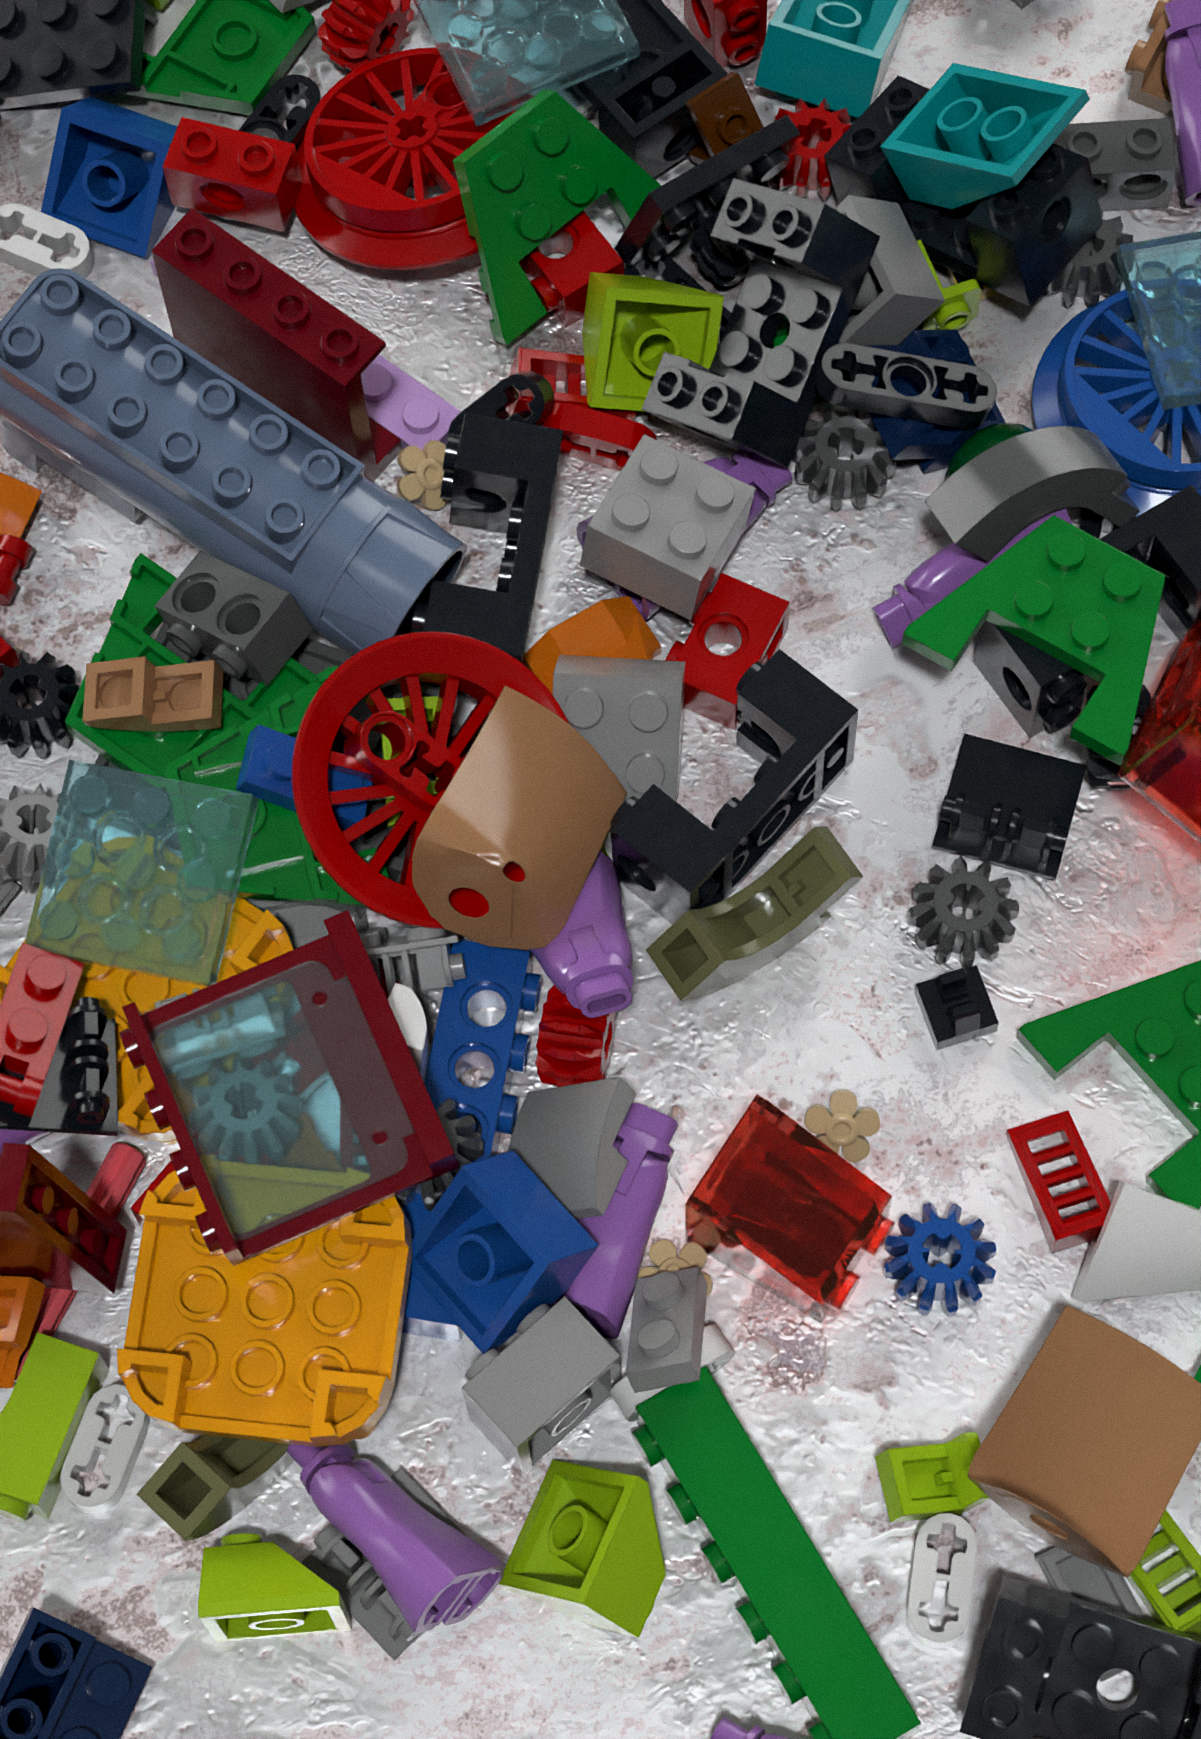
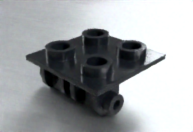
[932,733,1087,881]
[0,997,118,1136]

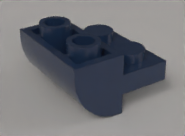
[847,330,1006,473]
[0,1607,152,1739]

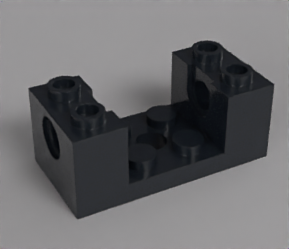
[493,0,728,178]
[824,75,1103,306]
[642,178,880,467]
[411,413,563,698]
[973,484,1201,738]
[610,649,858,925]
[960,1575,1201,1739]

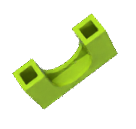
[0,1332,109,1522]

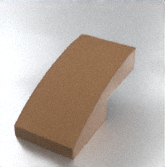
[83,657,224,731]

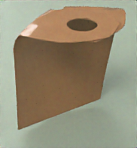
[412,686,627,950]
[968,1305,1201,1578]

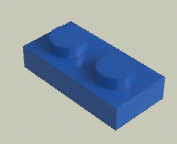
[235,724,372,830]

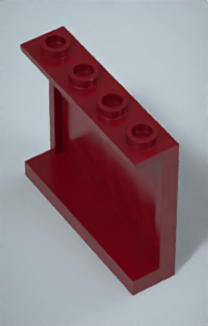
[151,208,402,482]
[0,1143,128,1294]

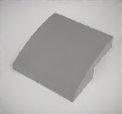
[508,1077,636,1219]

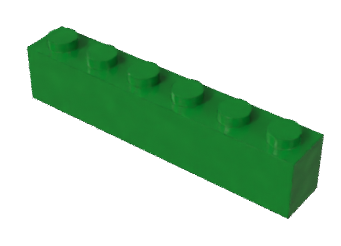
[631,1366,921,1739]

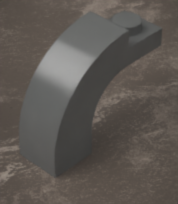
[925,426,1140,561]

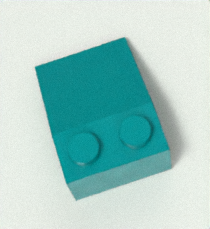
[754,0,914,118]
[880,63,1090,209]

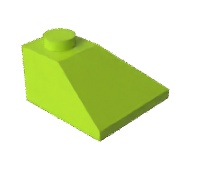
[582,272,724,412]
[499,1460,666,1638]
[198,1533,352,1642]

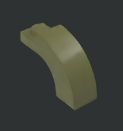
[646,826,863,1001]
[136,1435,294,1541]

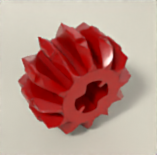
[317,0,415,71]
[775,97,852,201]
[535,985,616,1087]

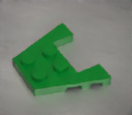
[123,0,316,115]
[453,89,662,345]
[902,515,1166,766]
[65,553,316,801]
[163,665,389,908]
[1016,960,1201,1209]

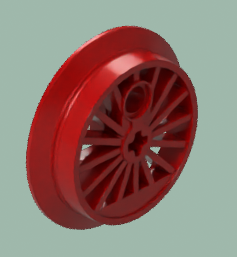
[294,48,535,270]
[291,631,570,929]

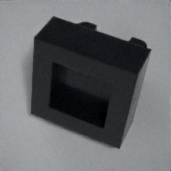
[914,965,999,1050]

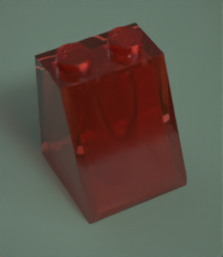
[685,1094,895,1323]

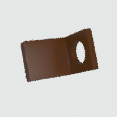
[686,72,764,164]

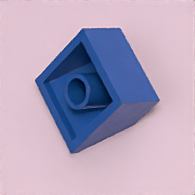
[41,96,178,258]
[410,1150,599,1354]

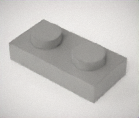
[626,1266,707,1393]

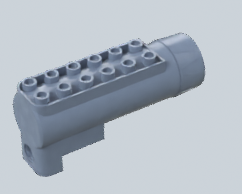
[0,268,467,655]

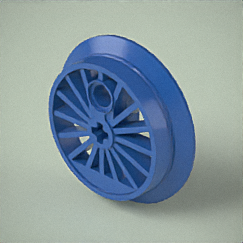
[1032,281,1201,517]

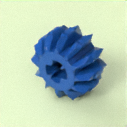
[884,1202,997,1317]

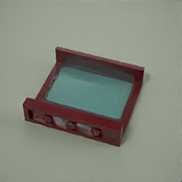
[119,910,459,1266]

